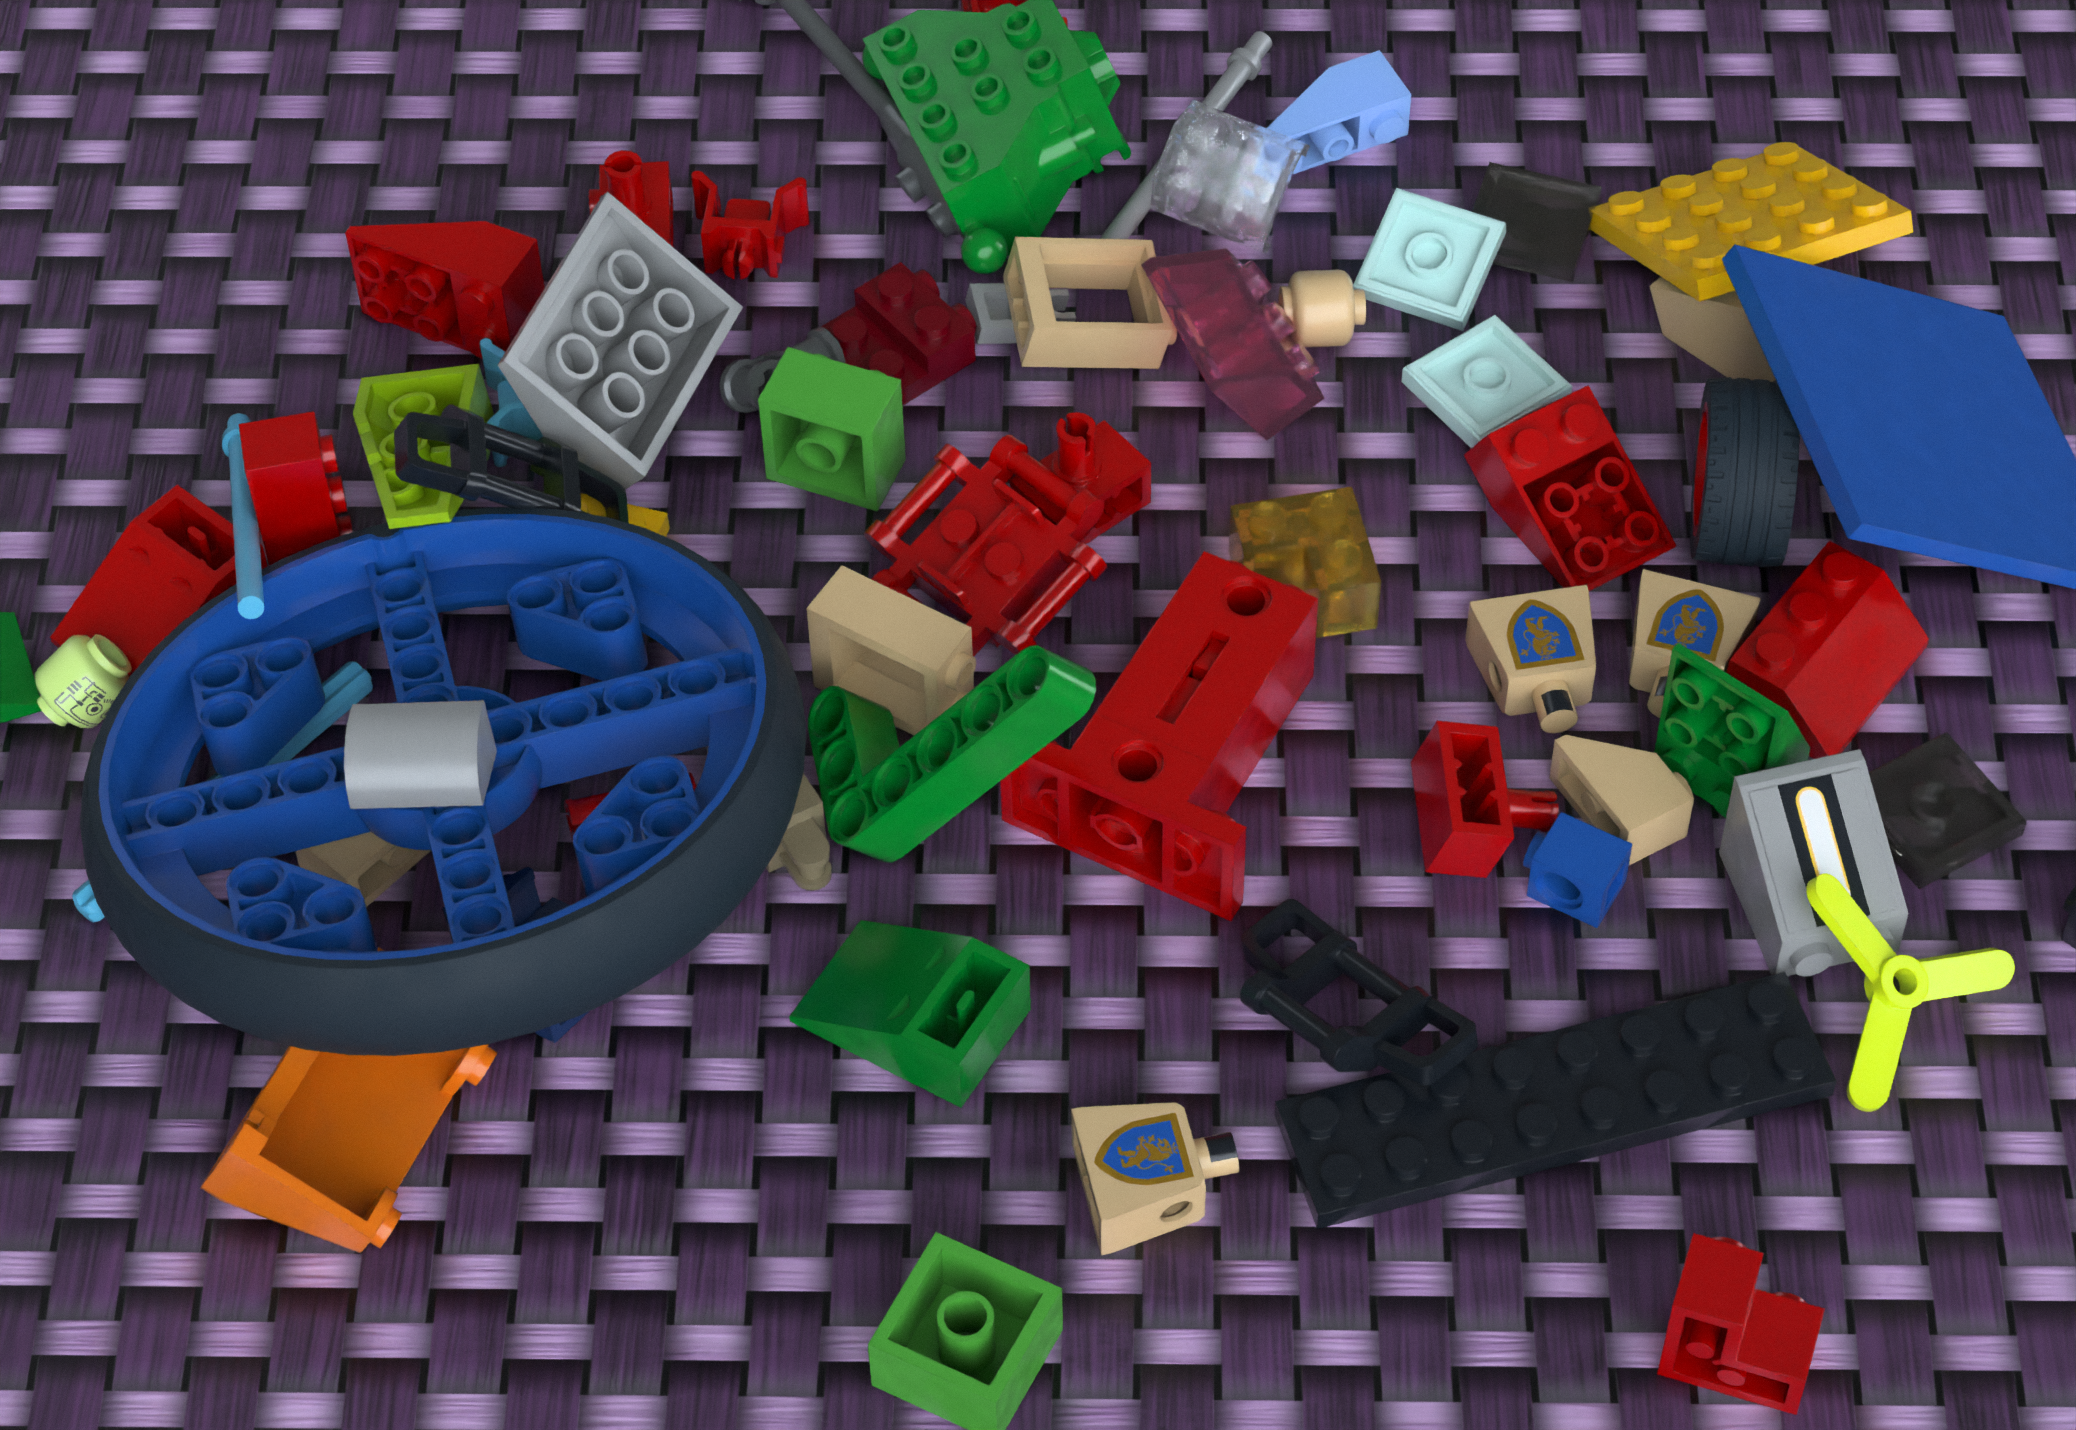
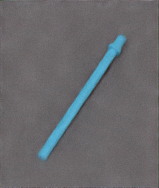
[222,413,264,619]

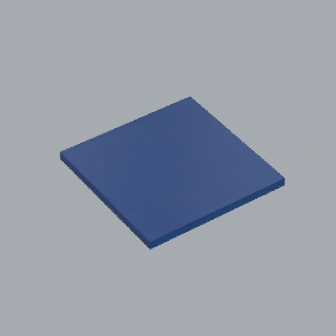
[1722,244,2076,589]

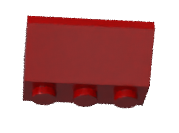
[1727,541,1929,759]

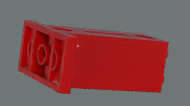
[1000,551,1318,921]

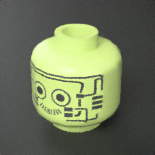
[35,634,132,728]

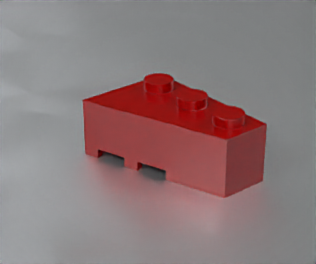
[239,411,354,565]

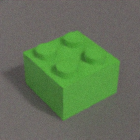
[758,347,906,512]
[868,1232,1063,1430]

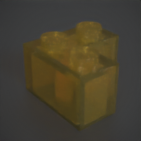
[1229,486,1381,638]

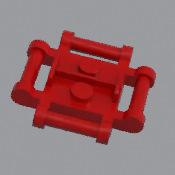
[863,434,1108,657]

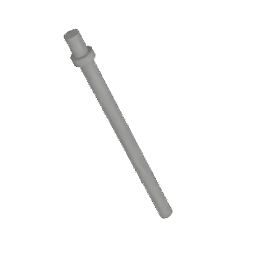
[1099,31,1272,239]

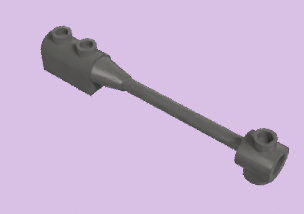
[737,0,964,239]

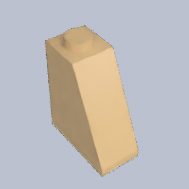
[1649,277,1776,382]

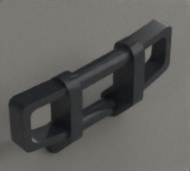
[394,404,629,523]
[1240,899,1478,1085]

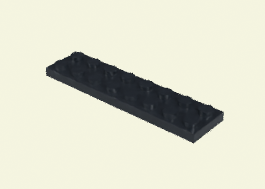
[1275,972,1837,1229]

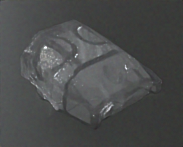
[1150,100,1310,255]

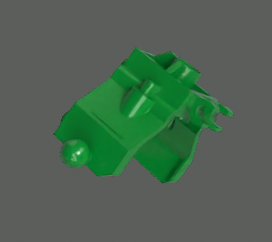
[862,0,1131,274]

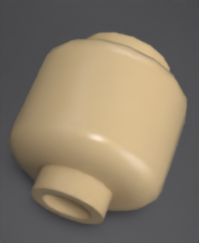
[1278,269,1366,347]

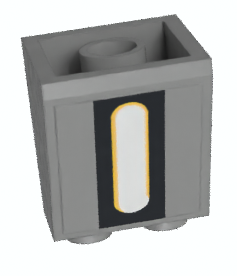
[1719,749,1908,977]

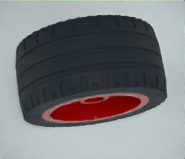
[1690,377,1800,567]

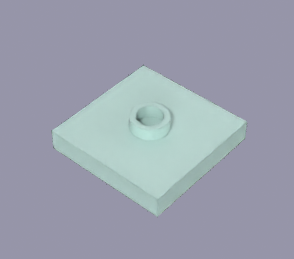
[1353,188,1506,331]
[1401,315,1573,448]

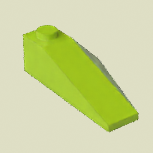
[353,364,494,529]

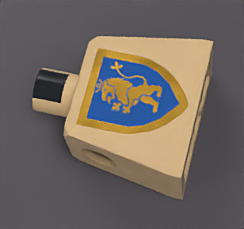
[1629,569,1761,718]
[1465,585,1596,733]
[1071,1102,1239,1255]

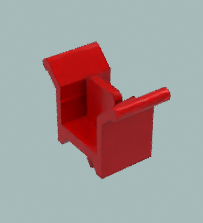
[691,170,810,280]

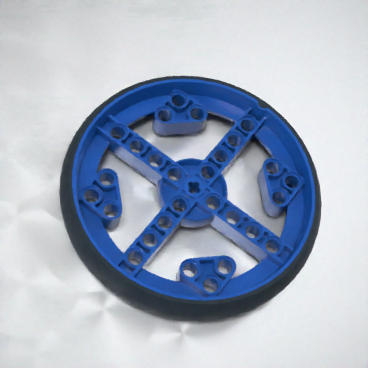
[80,507,806,1056]

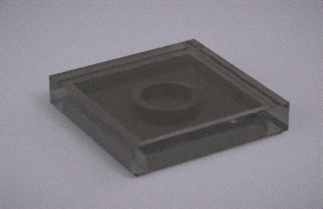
[1472,162,1602,282]
[1869,732,2027,889]

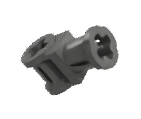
[719,327,845,413]

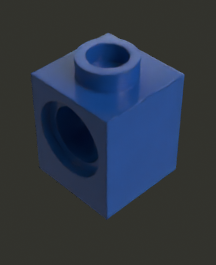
[1523,812,1633,928]

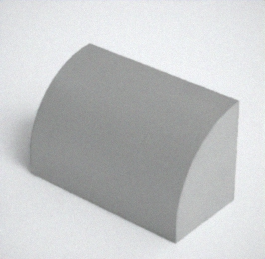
[344,700,497,809]

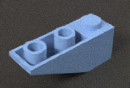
[1252,50,1411,187]

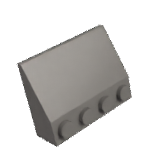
[498,192,743,489]

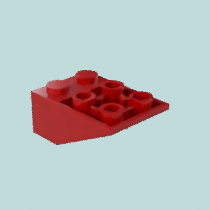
[345,221,545,359]
[1464,385,1677,592]
[50,484,268,677]

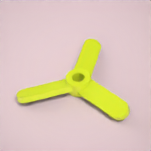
[1806,873,2015,1112]

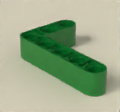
[808,645,1096,863]

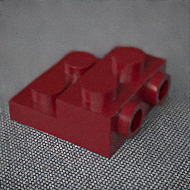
[821,262,977,406]

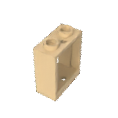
[1003,237,1178,369]
[806,566,976,735]

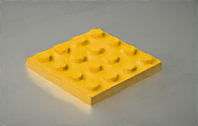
[1588,142,1913,302]

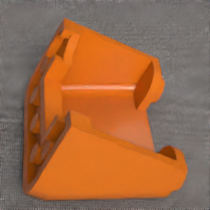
[200,947,497,1253]

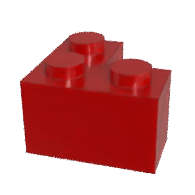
[1657,1233,1825,1415]

